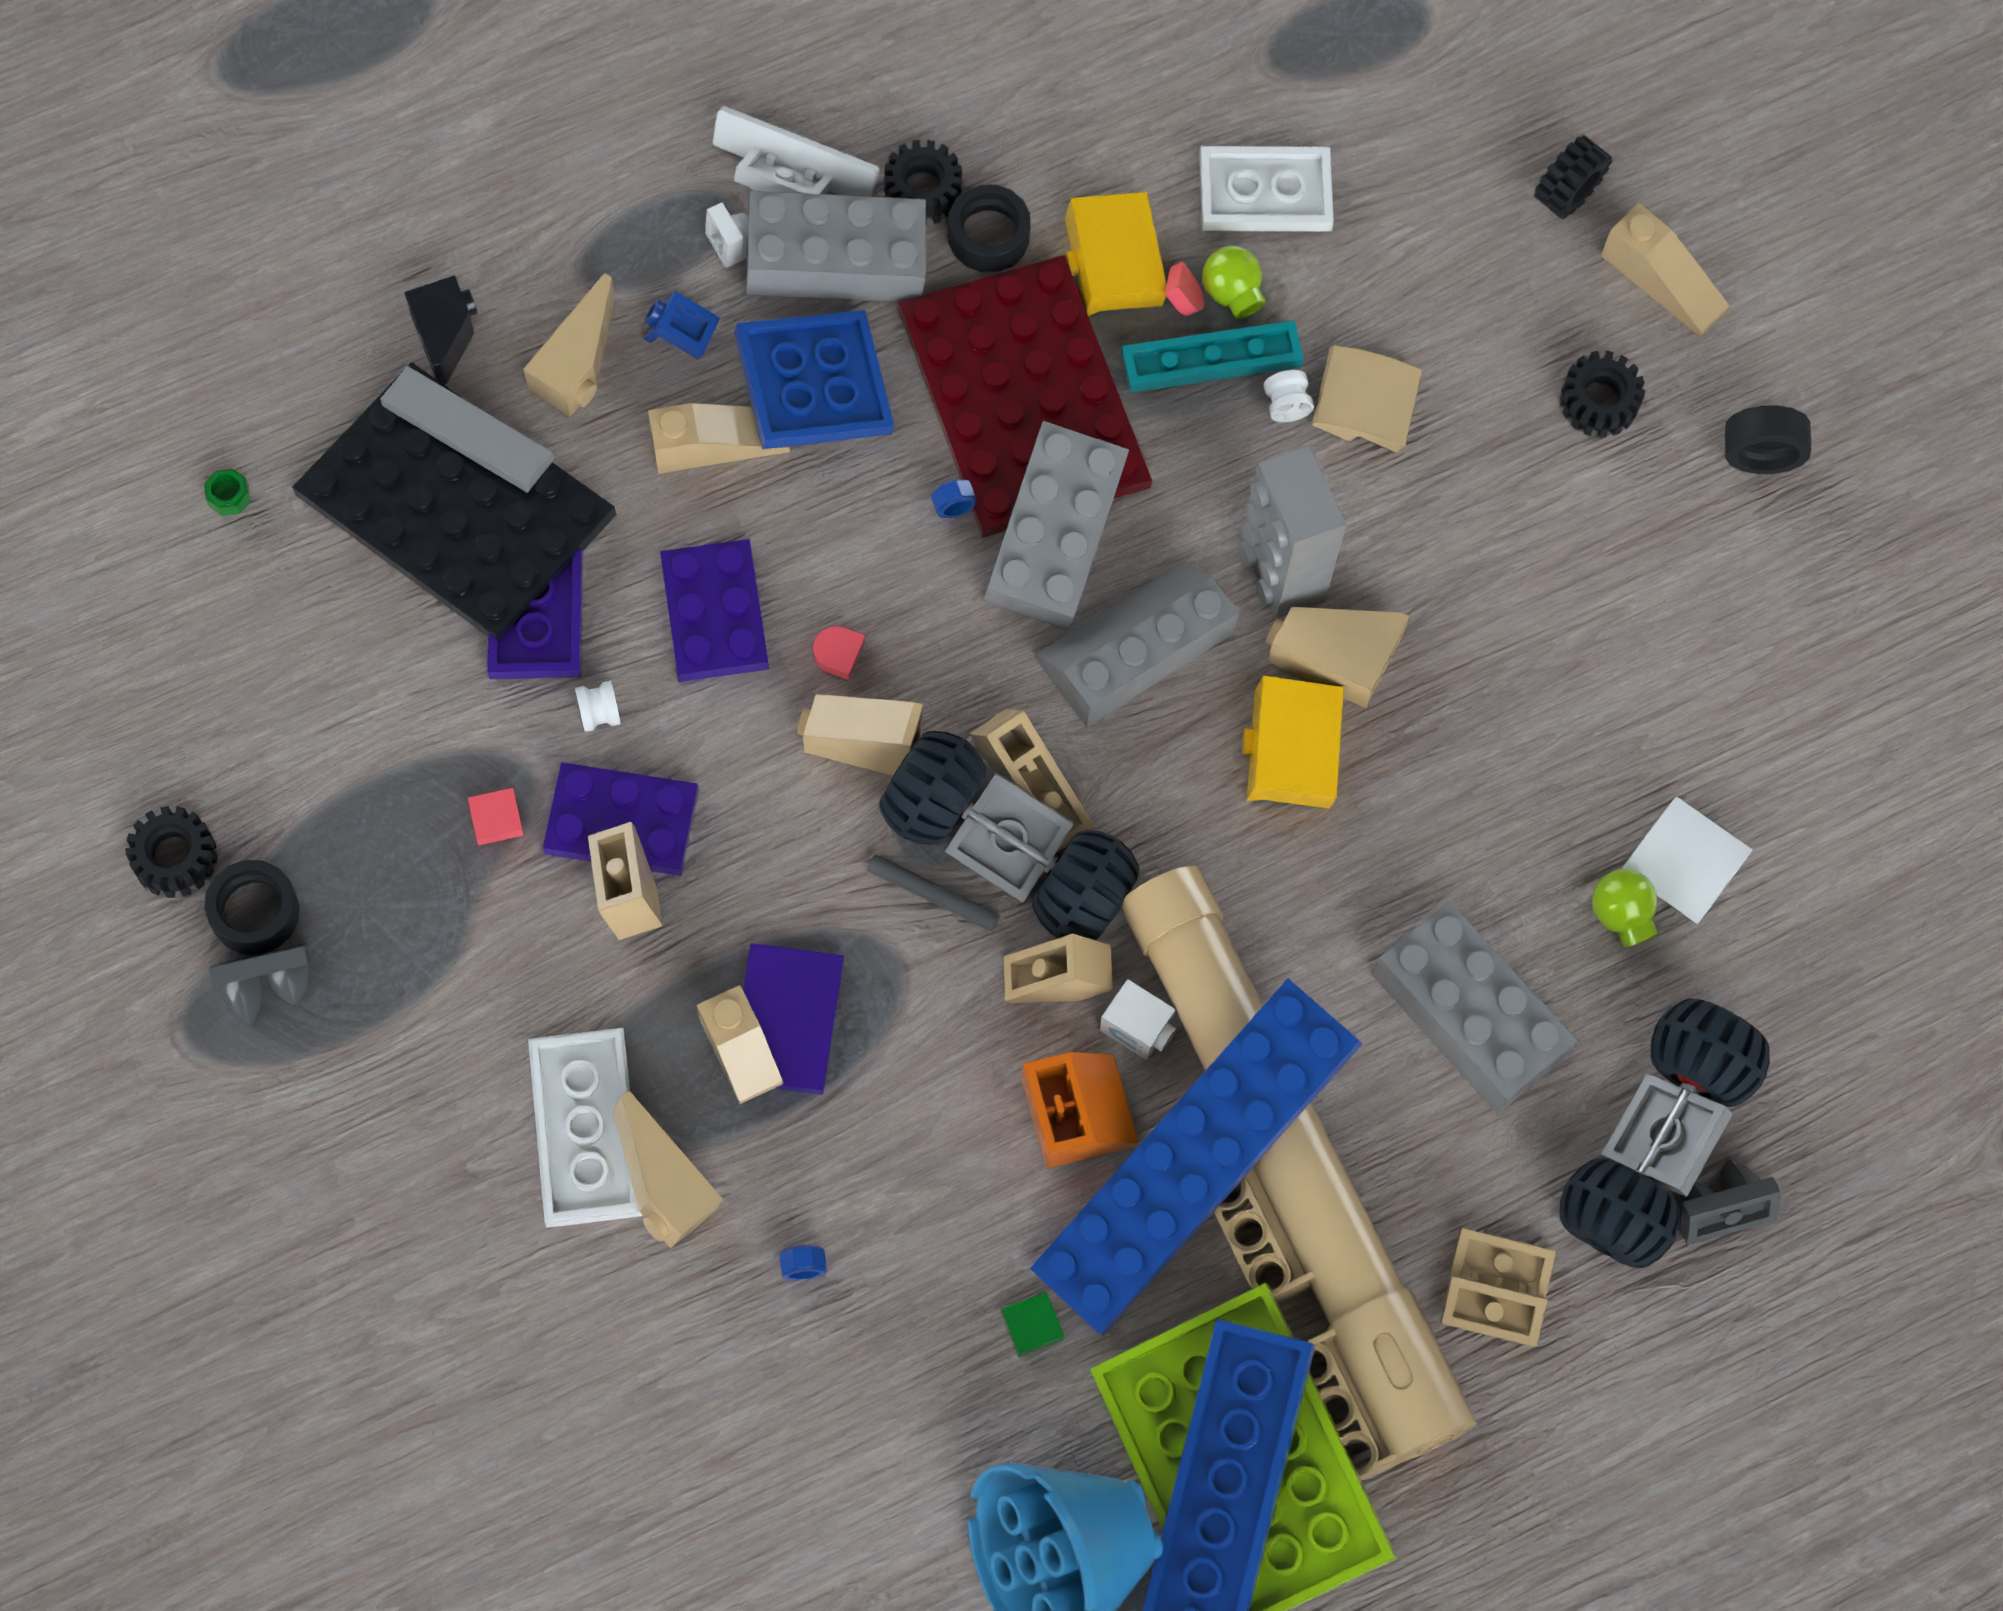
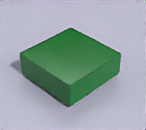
[1001,1292,1065,1357]

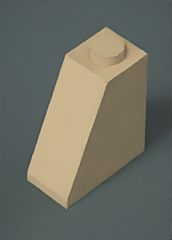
[1265,607,1410,708]
[797,694,923,776]

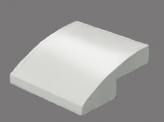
[1622,796,1753,925]

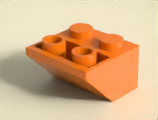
[1021,1052,1139,1169]

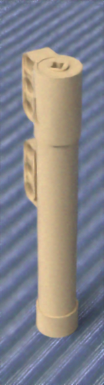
[1120,866,1477,1480]

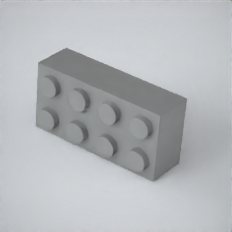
[746,191,926,302]
[983,421,1129,629]
[1238,445,1346,618]
[1372,901,1577,1115]

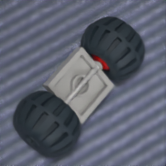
[879,731,1139,941]
[1560,998,1770,1268]

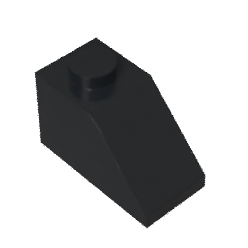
[404,275,478,385]

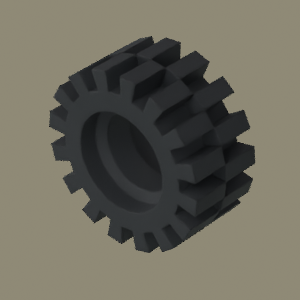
[1534,135,1612,219]
[884,139,962,224]
[1560,351,1645,438]
[125,806,218,898]

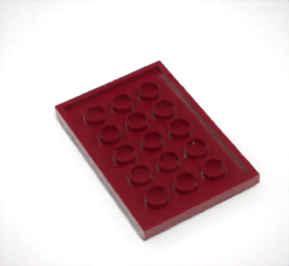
[898,255,1152,538]

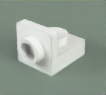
[705,202,747,268]

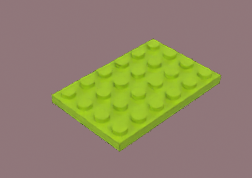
[1090,1283,1398,1611]

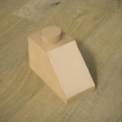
[588,822,663,940]
[1003,934,1113,1003]
[696,985,783,1104]

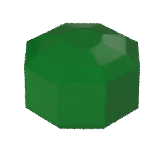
[204,468,251,516]

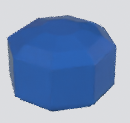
[931,480,977,518]
[780,1244,827,1281]

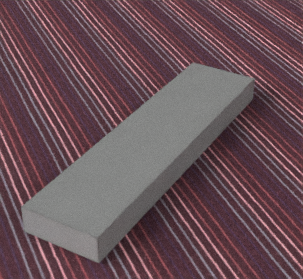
[380,366,554,493]

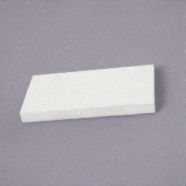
[528,1028,643,1228]

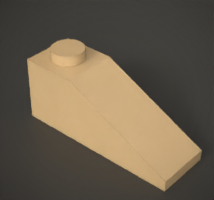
[1601,203,1730,337]
[523,273,615,417]
[648,403,790,474]
[970,709,1095,852]
[613,1090,724,1248]

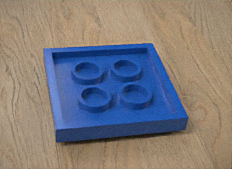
[734,310,895,449]

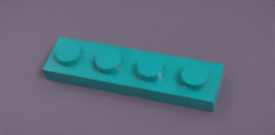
[1121,320,1304,393]

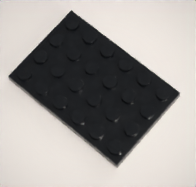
[292,362,617,643]

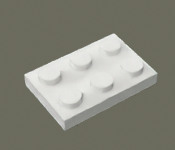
[1199,146,1334,231]

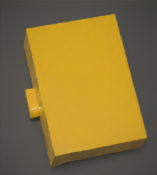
[1065,192,1167,317]
[1241,676,1344,809]

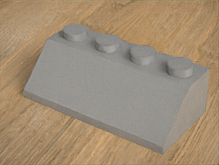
[1035,561,1239,727]

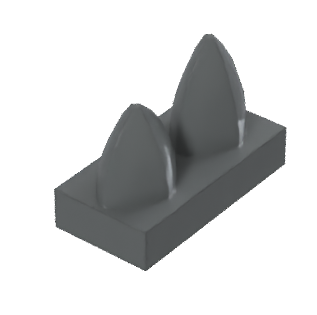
[209,943,311,1026]
[1679,1159,1781,1245]

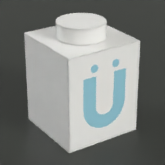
[1099,979,1177,1061]

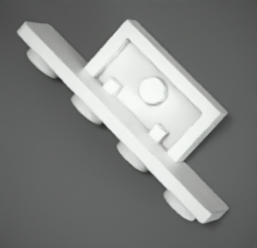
[712,106,879,197]

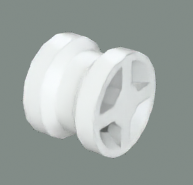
[1263,370,1314,422]
[575,680,621,732]

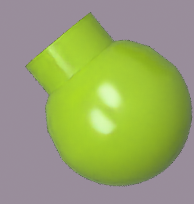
[1202,246,1266,320]
[1592,869,1659,948]

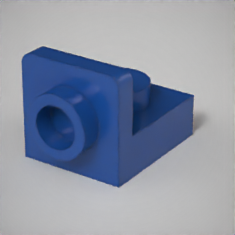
[643,291,720,359]

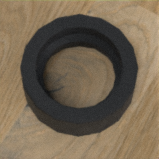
[948,185,1030,272]
[1725,405,1811,474]
[204,860,300,954]

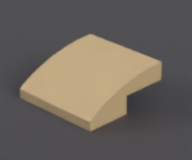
[1312,345,1422,452]
[1441,1227,1557,1347]

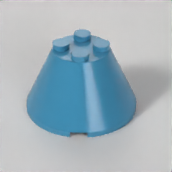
[968,1462,1163,1611]

